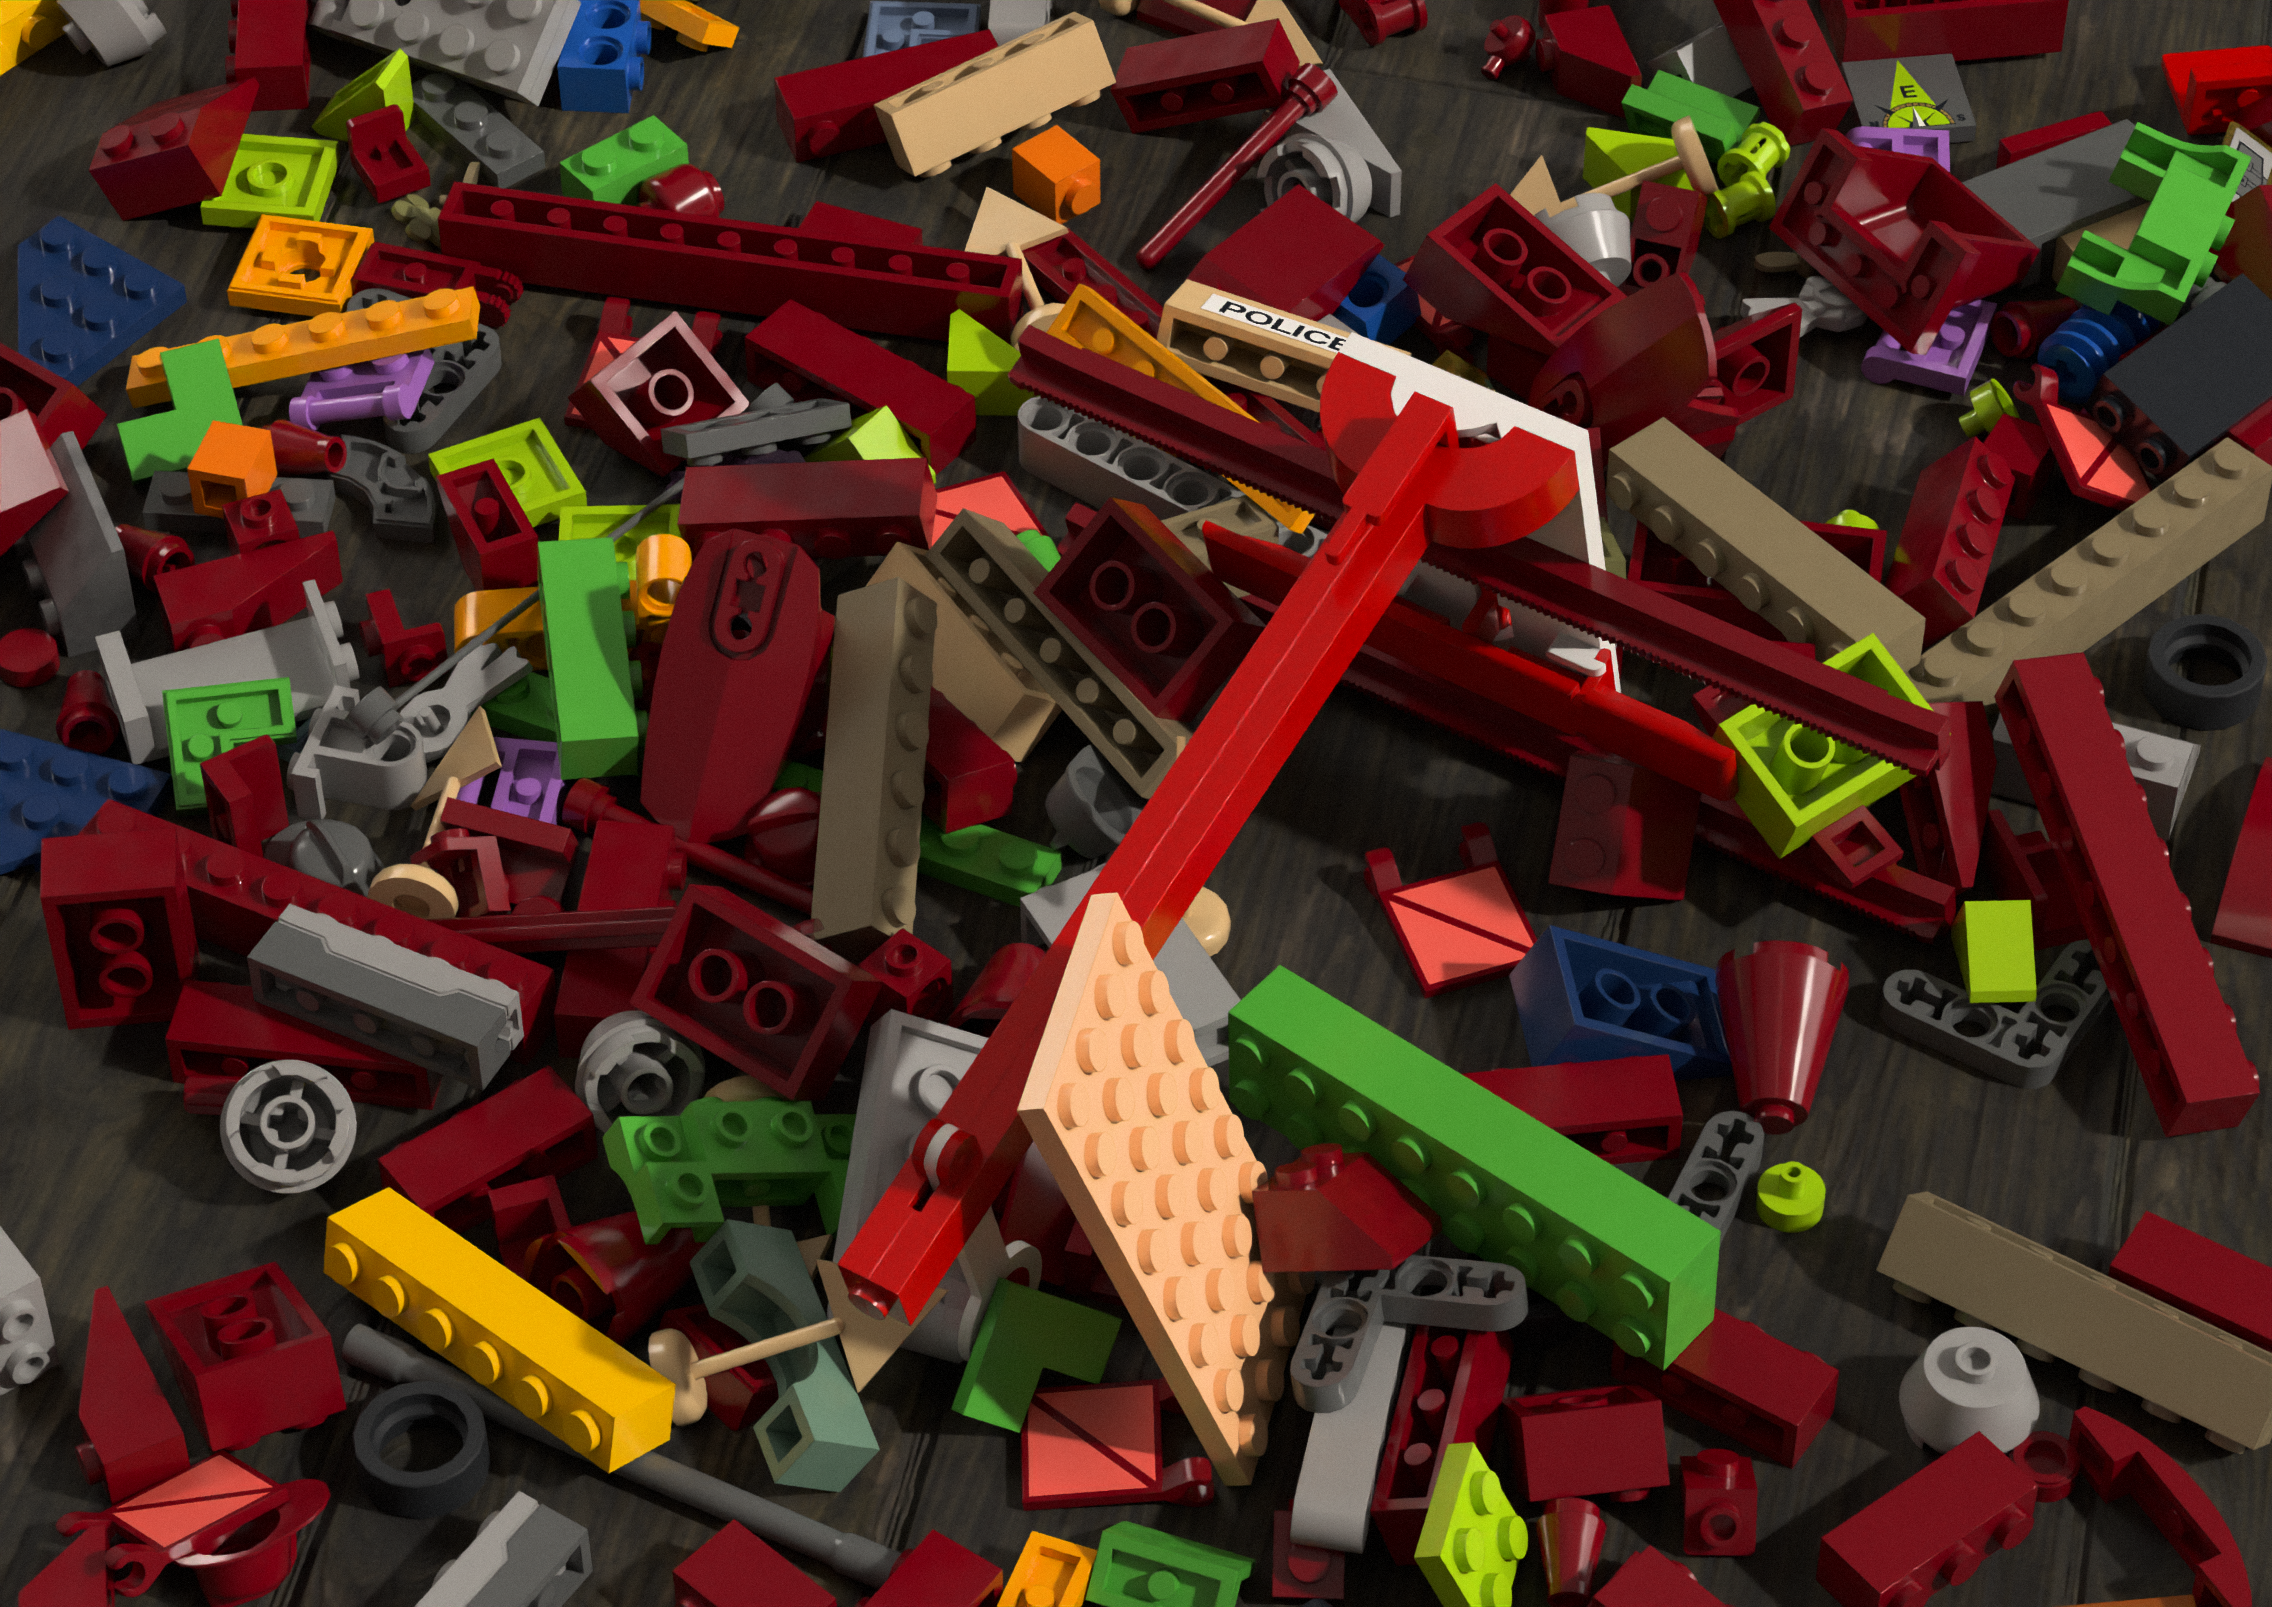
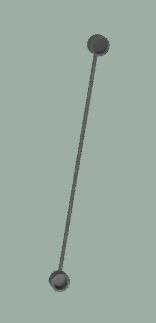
[344,383,794,745]

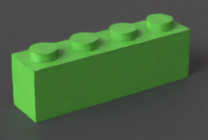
[537,537,648,780]

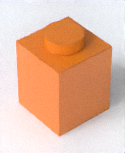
[1012,125,1101,224]
[187,420,277,518]

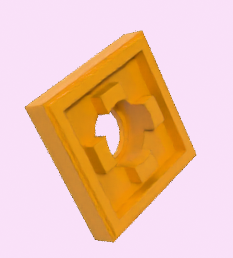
[227,214,374,317]

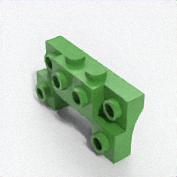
[2055,122,2252,325]
[602,1096,856,1245]

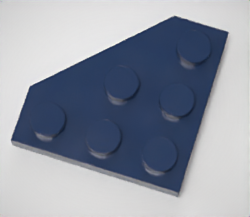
[18,215,187,387]
[0,729,174,875]

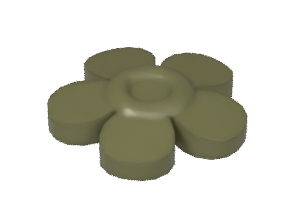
[391,194,441,248]

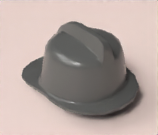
[1045,744,1149,859]
[264,819,385,897]

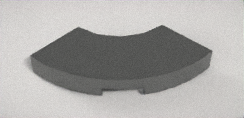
[328,435,437,544]

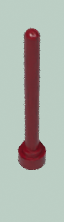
[1136,63,1338,270]
[562,777,813,916]

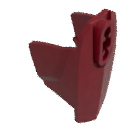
[1528,272,1740,477]
[640,528,836,843]

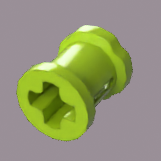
[1717,122,1790,187]
[1704,171,1776,239]

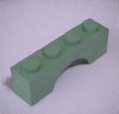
[689,1219,880,1492]

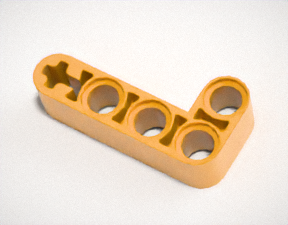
[454,534,692,671]

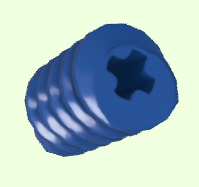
[2037,300,2160,404]

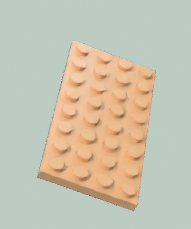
[1017,892,1315,1486]

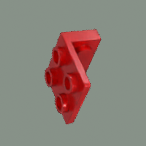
[2161,45,2272,135]

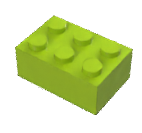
[1712,633,1951,859]

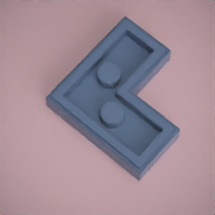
[863,1,981,57]

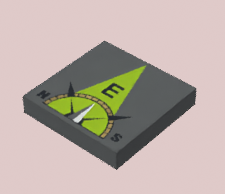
[1841,53,1977,143]

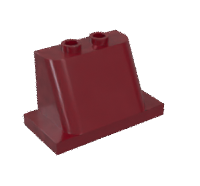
[1769,128,2040,355]

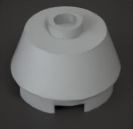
[56,0,167,67]
[1257,133,1372,223]
[1534,193,1631,287]
[575,1011,706,1133]
[220,1060,357,1193]
[1899,1327,2040,1458]

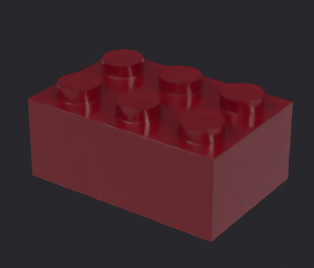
[1033,497,1266,723]
[40,827,200,1030]
[629,884,884,1100]

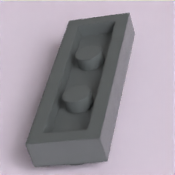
[412,72,546,188]
[660,398,852,466]
[143,471,336,538]

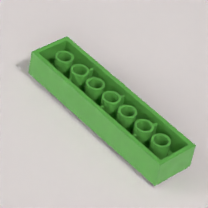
[1228,965,1721,1371]

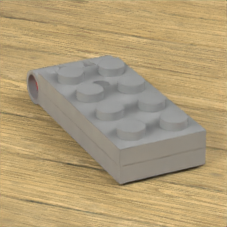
[308,0,581,106]
[827,1009,992,1364]

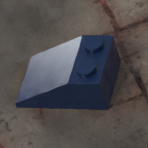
[1509,925,1733,1081]

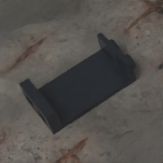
[2083,273,2272,484]

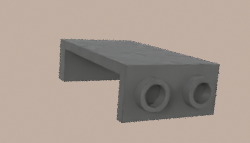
[1961,119,2150,289]

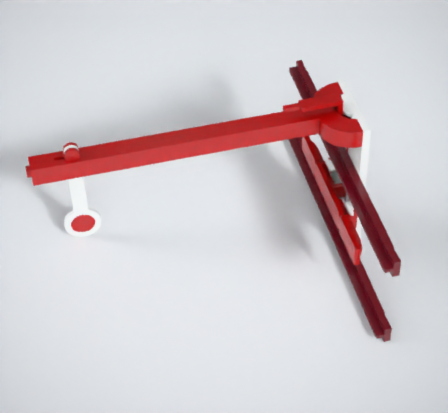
[837,325,1956,1361]

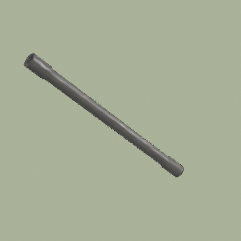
[341,1324,901,1590]

